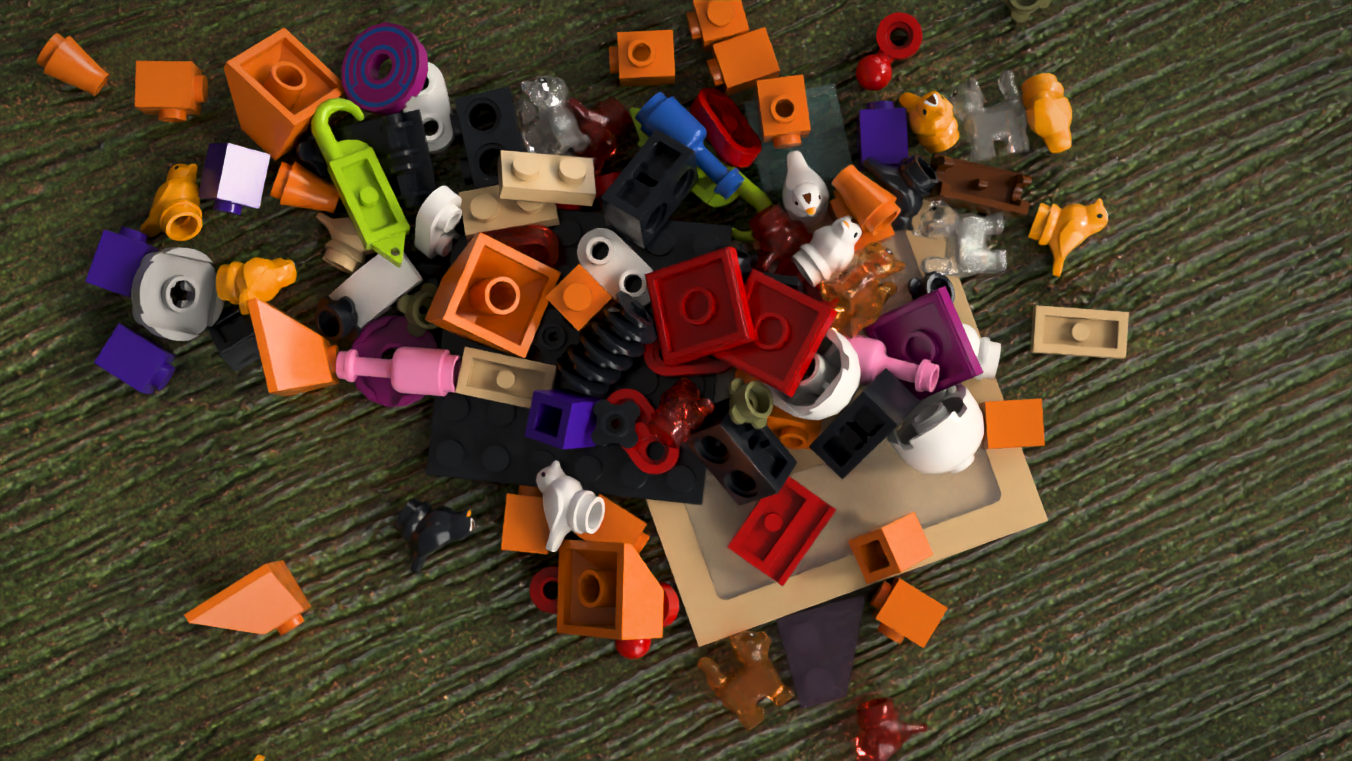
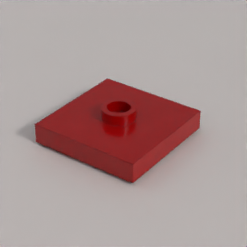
[645,246,756,367]
[710,269,837,398]

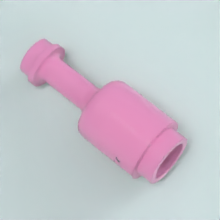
[835,330,940,392]
[336,346,462,396]

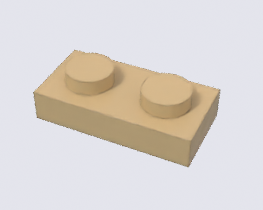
[497,150,596,206]
[459,185,560,242]
[1030,305,1129,359]
[455,347,559,408]

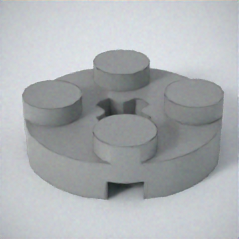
[131,247,224,341]

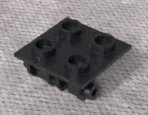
[332,109,438,209]

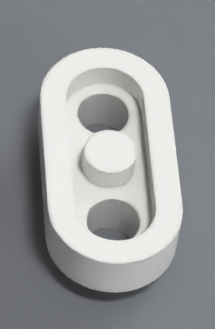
[403,62,454,154]
[414,186,462,259]
[577,228,653,308]

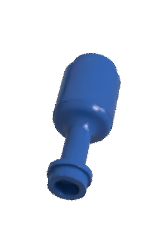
[635,92,745,199]

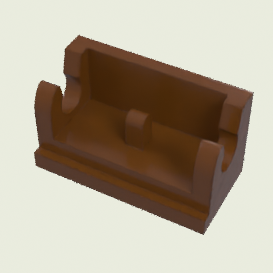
[923,154,1032,219]

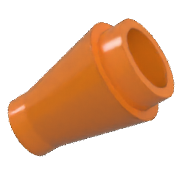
[36,33,110,97]
[270,161,340,214]
[832,165,901,235]

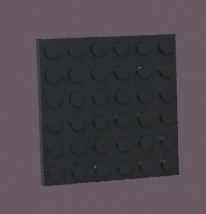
[426,209,734,505]

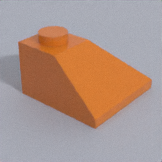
[224,28,347,160]
[424,232,561,358]
[247,298,340,397]
[557,539,664,640]
[184,560,312,636]

